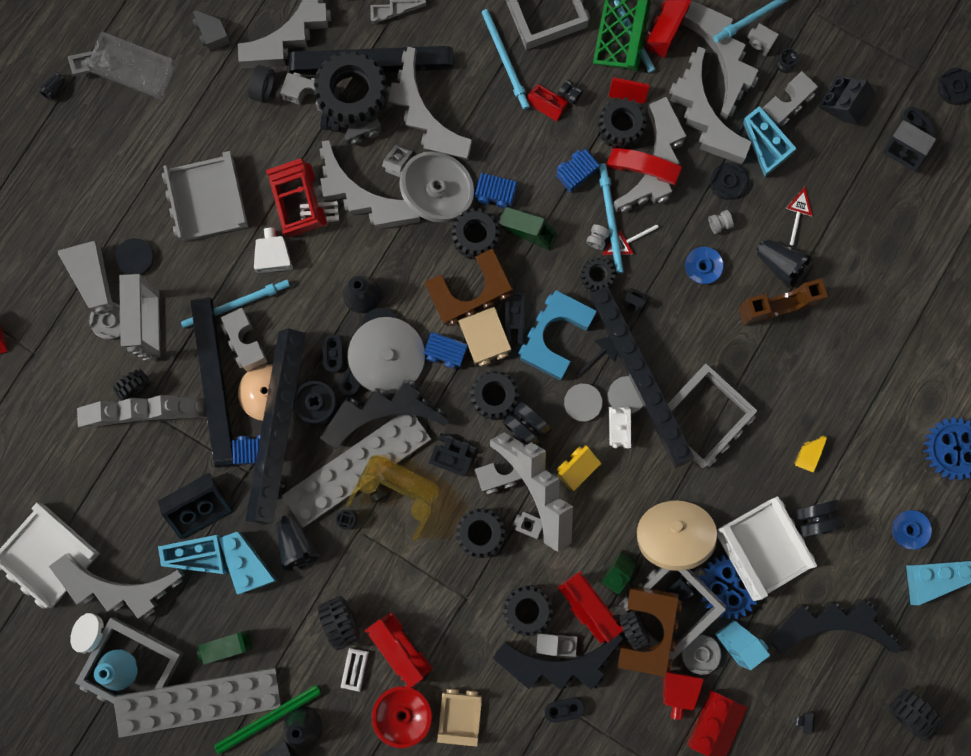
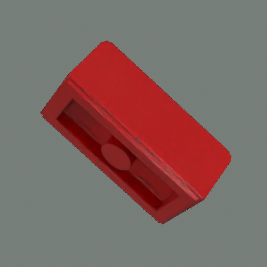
[609,77,649,104]
[527,84,569,121]

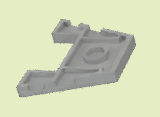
[371,0,426,24]

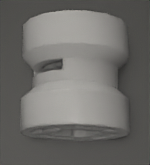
[708,210,734,234]
[586,224,610,250]

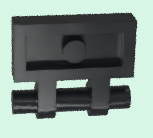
[429,433,476,477]

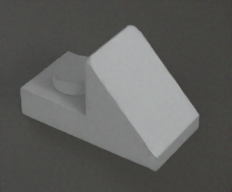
[382,145,413,177]
[536,633,577,657]

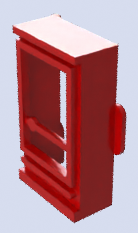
[266,158,327,238]
[557,571,623,644]
[365,612,433,690]

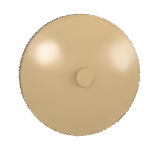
[637,501,717,570]

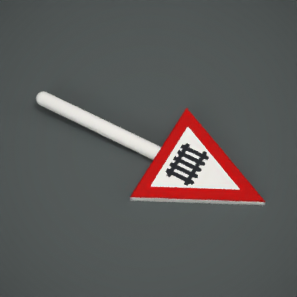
[786,187,812,246]
[602,225,659,255]

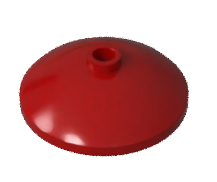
[372,686,432,748]

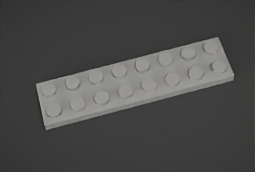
[281,414,431,528]
[113,667,281,738]

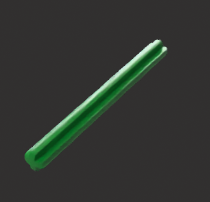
[214,685,321,754]

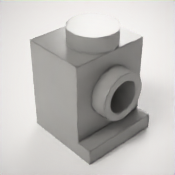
[747,23,779,57]
[513,512,542,539]

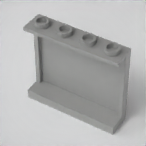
[162,151,248,242]

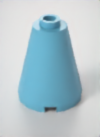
[94,650,138,691]

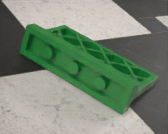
[593,0,652,71]

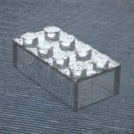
[87,31,176,100]

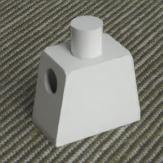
[254,228,293,274]

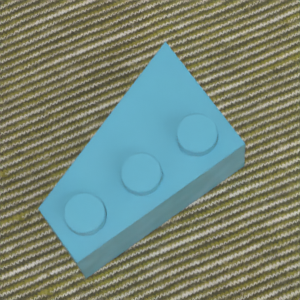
[743,106,796,177]
[219,532,278,595]
[158,535,228,574]
[906,561,971,605]
[715,620,770,670]

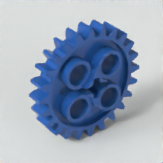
[923,417,971,480]
[697,555,757,619]

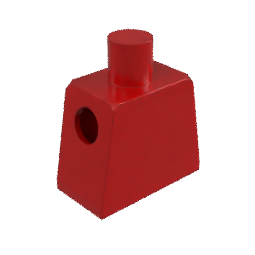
[663,672,703,720]

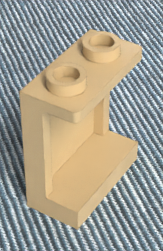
[459,307,511,367]
[437,689,482,746]

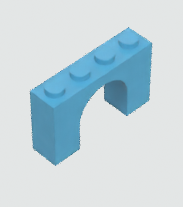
[519,290,596,381]

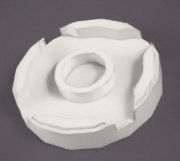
[71,613,104,653]

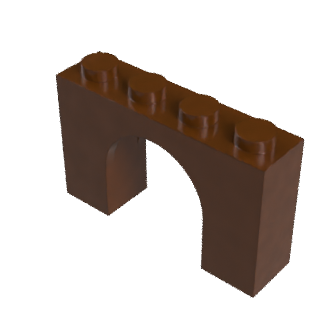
[424,249,514,326]
[738,278,828,326]
[618,585,682,677]

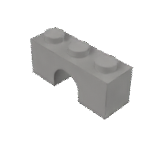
[762,71,818,127]
[280,73,342,112]
[221,308,268,372]
[475,463,524,494]

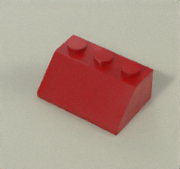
[644,0,692,58]
[687,690,748,756]

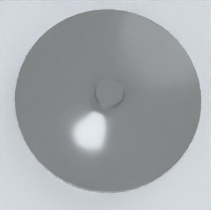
[399,152,474,222]
[348,317,425,394]

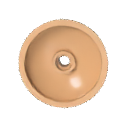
[238,364,273,421]

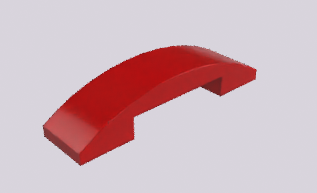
[606,148,682,185]

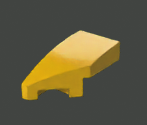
[795,436,827,473]

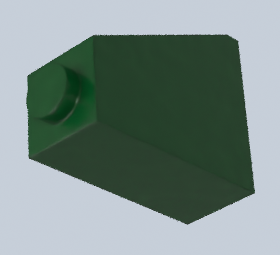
[498,207,557,251]
[599,550,637,595]
[197,630,253,664]

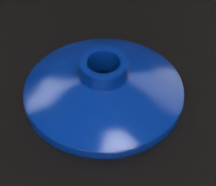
[685,247,723,284]
[892,510,932,550]

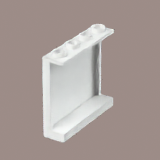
[717,496,817,601]
[0,503,100,609]

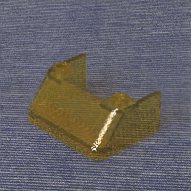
[345,455,439,541]

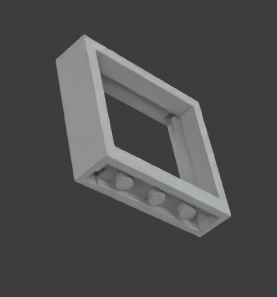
[506,0,590,50]
[119,274,161,361]
[668,364,757,468]
[618,568,726,659]
[75,617,184,707]

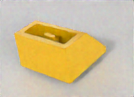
[557,446,601,492]

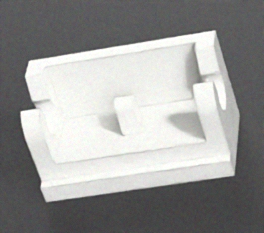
[609,407,631,448]

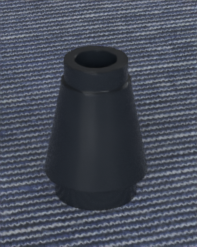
[39,72,66,101]

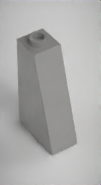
[58,241,113,315]

